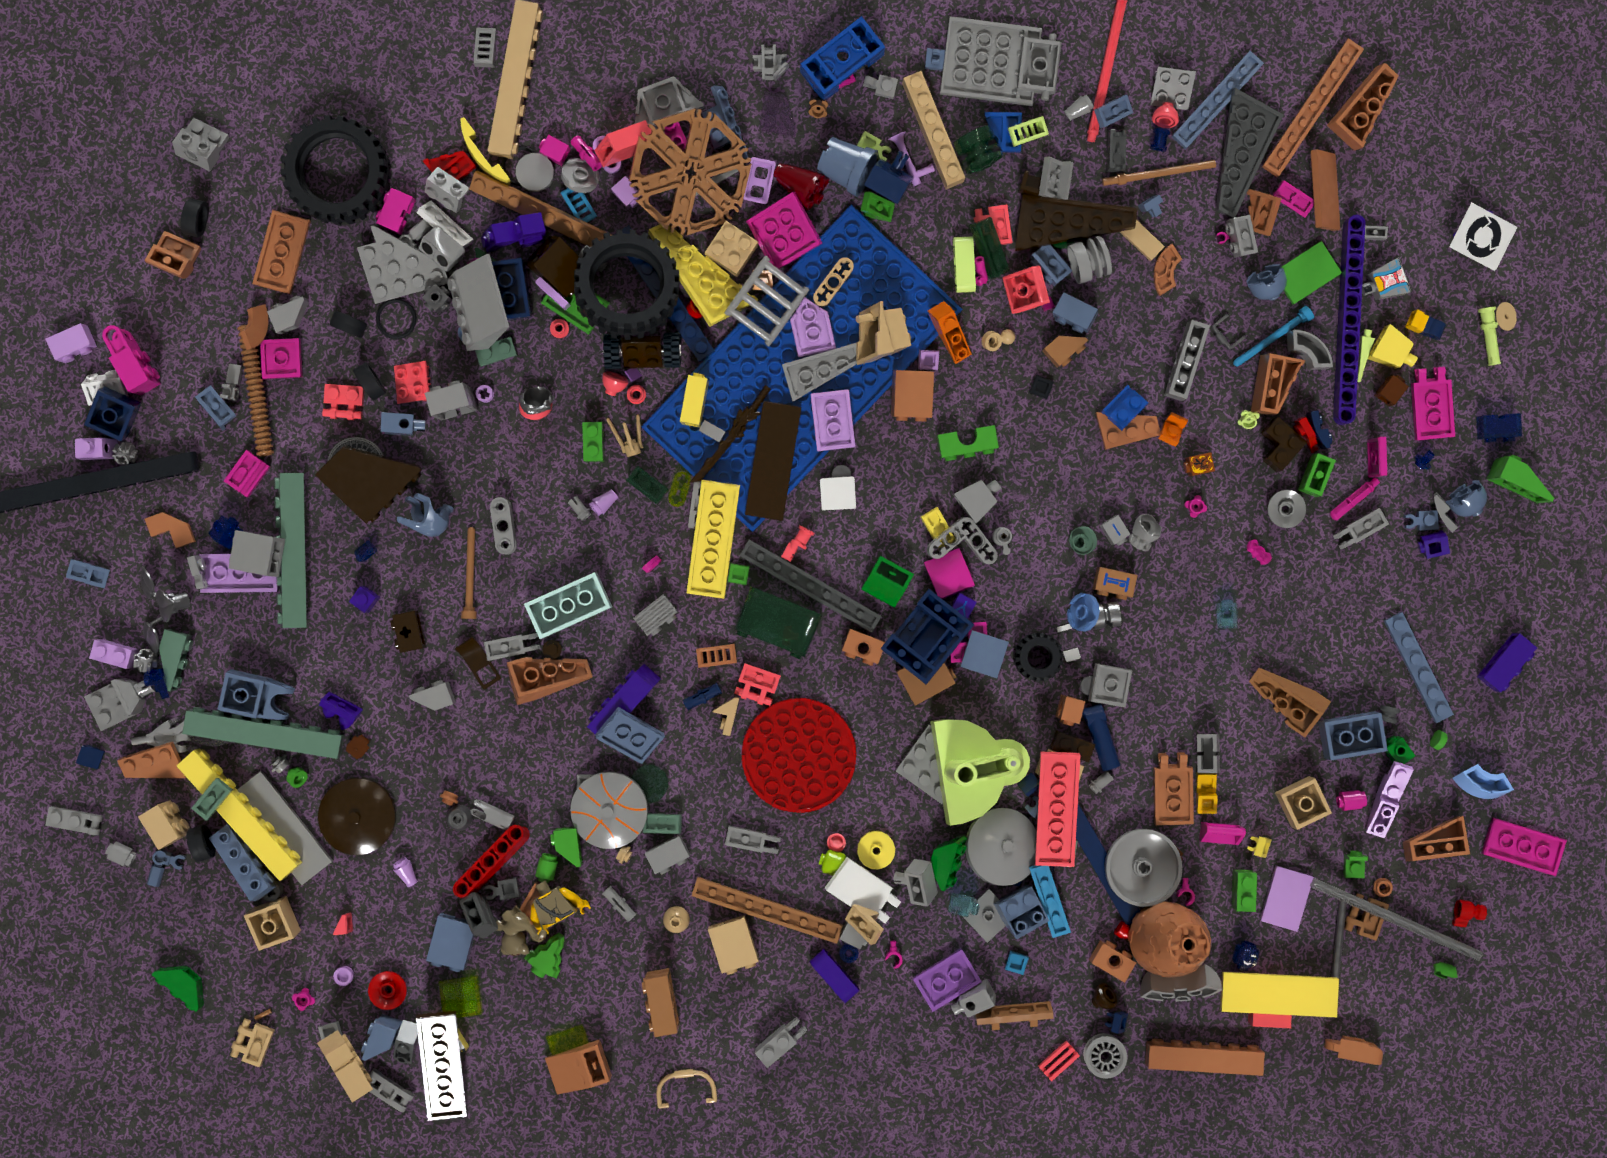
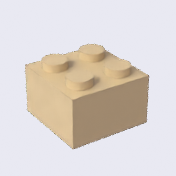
[705,221,758,277]
[1275,776,1332,830]
[138,800,190,850]
[244,896,301,951]

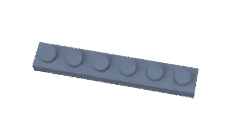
[1172,51,1264,150]
[1384,612,1454,723]

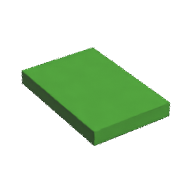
[1281,241,1342,305]
[541,293,610,335]

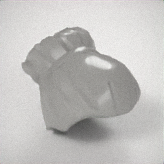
[1128,514,1162,551]

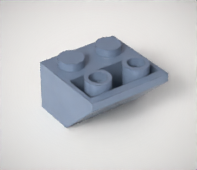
[993,885,1049,940]
[361,1014,403,1061]

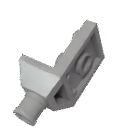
[84,677,157,731]

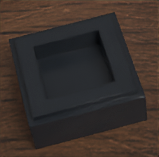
[1029,375,1054,400]

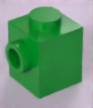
[1385,735,1415,764]

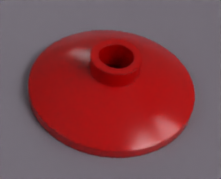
[368,971,407,1010]

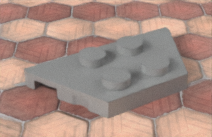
[635,76,704,126]

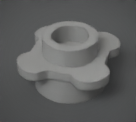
[271,754,289,773]

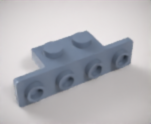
[702,85,748,159]

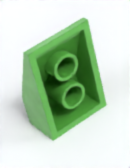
[1486,455,1554,503]

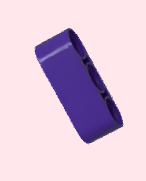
[809,949,860,1003]

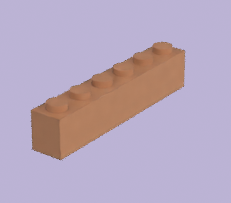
[1145,1039,1265,1076]

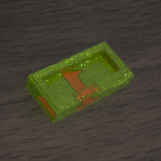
[546,1024,589,1056]

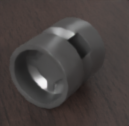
[1093,602,1121,630]

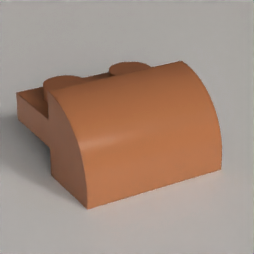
[145,231,201,279]

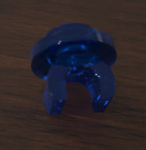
[1415,450,1435,470]

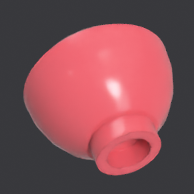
[1152,102,1179,128]
[602,371,629,396]

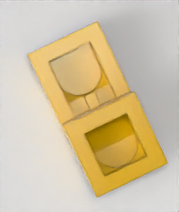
[1196,772,1218,814]

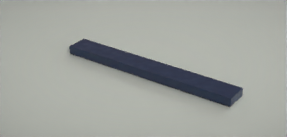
[1076,804,1140,925]

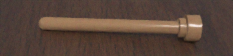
[461,527,477,619]

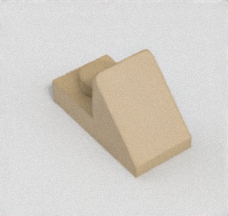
[712,697,739,736]
[845,904,884,945]

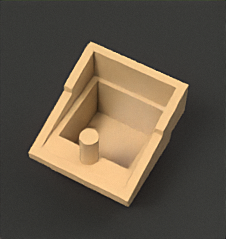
[856,301,912,365]

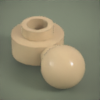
[981,329,1015,351]

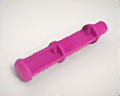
[1329,478,1380,521]

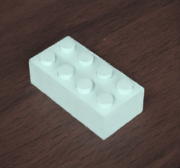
[524,572,612,639]

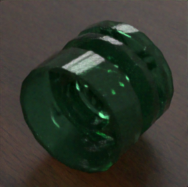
[953,125,1003,174]

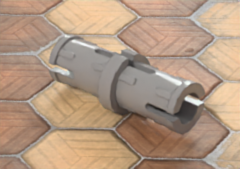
[602,886,636,922]

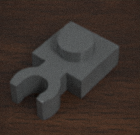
[484,877,520,900]

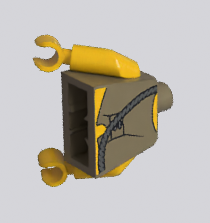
[530,880,591,935]

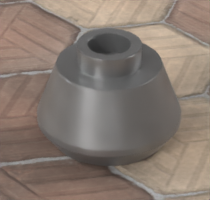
[446,805,473,831]

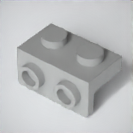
[1039,157,1073,200]
[425,167,469,213]
[1225,215,1258,258]

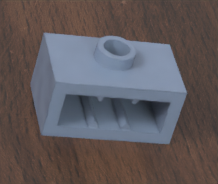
[1053,292,1098,334]

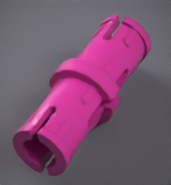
[571,135,602,171]

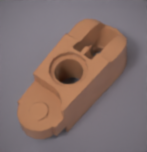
[1324,1035,1383,1065]

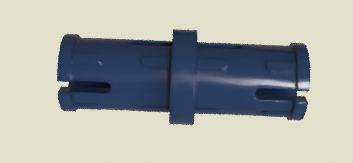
[683,682,722,711]

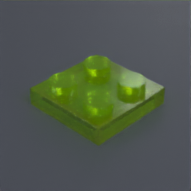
[438,975,483,1018]

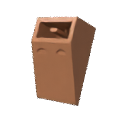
[545,1039,612,1095]

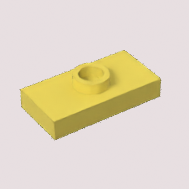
[920,507,955,549]

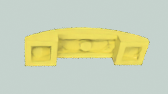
[461,117,511,185]

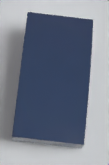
[1306,410,1332,449]

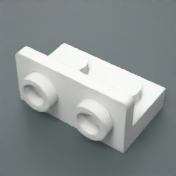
[81,370,128,406]

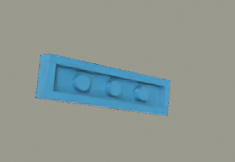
[1029,865,1071,938]

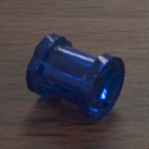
[1150,128,1171,152]

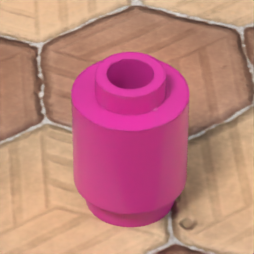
[1336,790,1367,811]

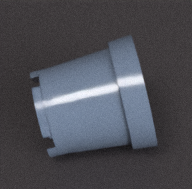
[817,137,878,197]

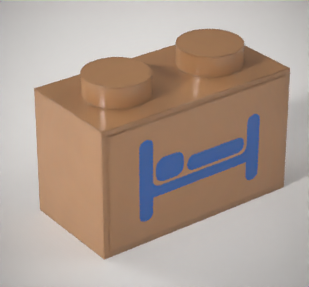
[1092,567,1137,600]

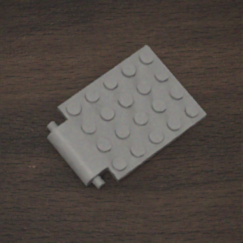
[940,16,1062,106]

